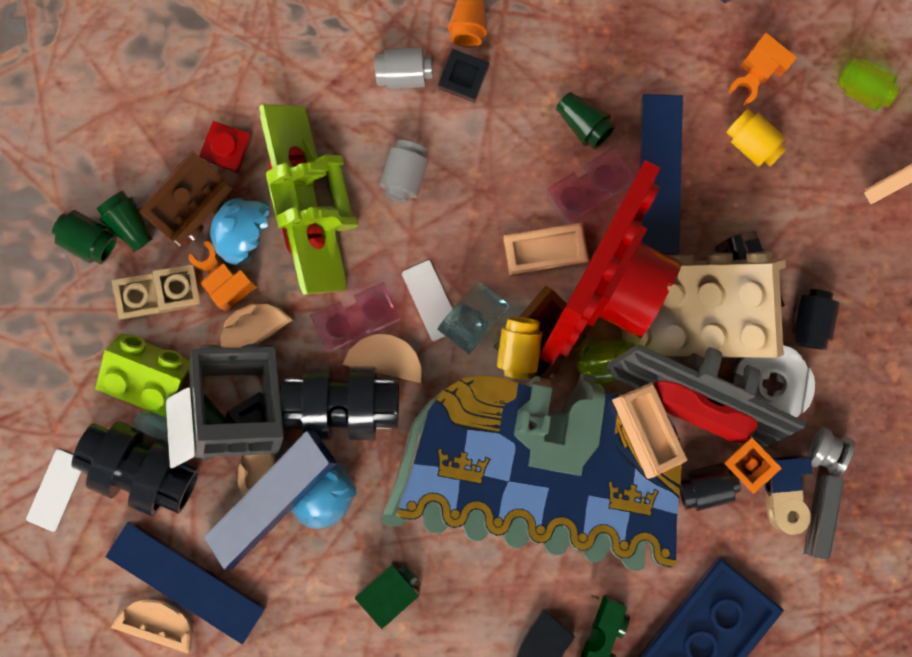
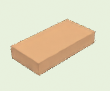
[503,222,589,276]
[612,382,688,479]

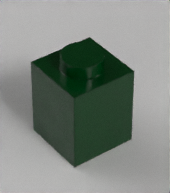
[355,561,420,629]

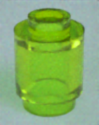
[835,57,900,112]
[577,340,636,384]

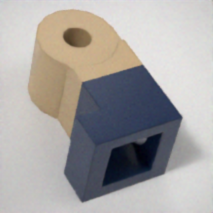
[764,455,812,535]

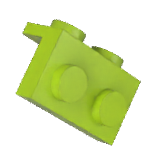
[95,333,190,418]

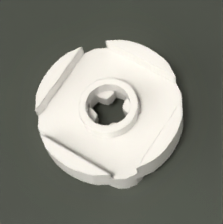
[732,345,815,417]

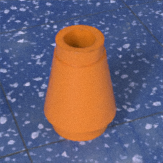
[448,0,487,47]

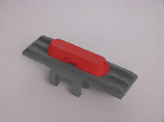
[606,344,806,447]

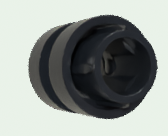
[280,366,399,440]
[71,420,200,517]

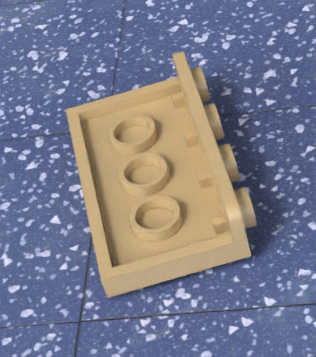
[622,252,786,358]

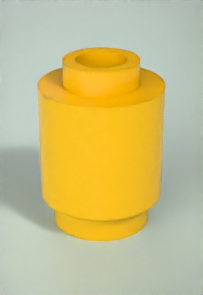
[726,109,787,168]
[497,317,543,380]

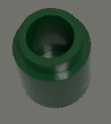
[52,210,117,265]

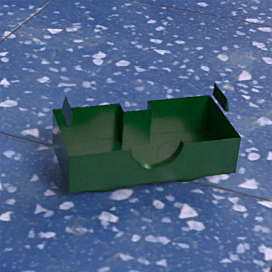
[581,595,630,657]

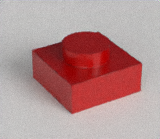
[199,121,252,174]

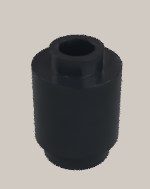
[792,289,840,350]
[679,462,741,511]

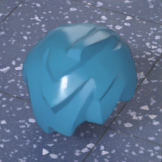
[210,198,270,265]
[290,461,357,529]

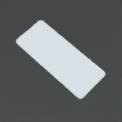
[402,260,460,341]
[166,387,195,468]
[26,449,81,532]

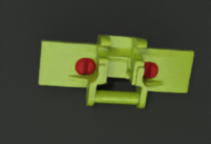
[259,104,359,295]

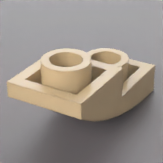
[111,264,200,321]

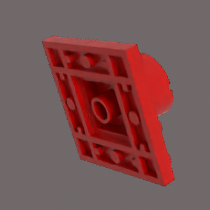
[539,160,682,365]

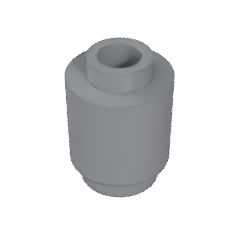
[374,47,433,90]
[379,140,428,203]

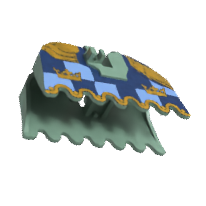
[381,373,682,571]

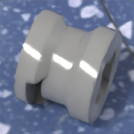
[807,427,855,477]

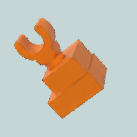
[728,33,797,107]
[188,241,257,313]
[724,437,782,494]

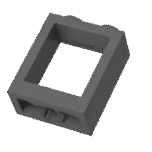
[189,344,283,457]

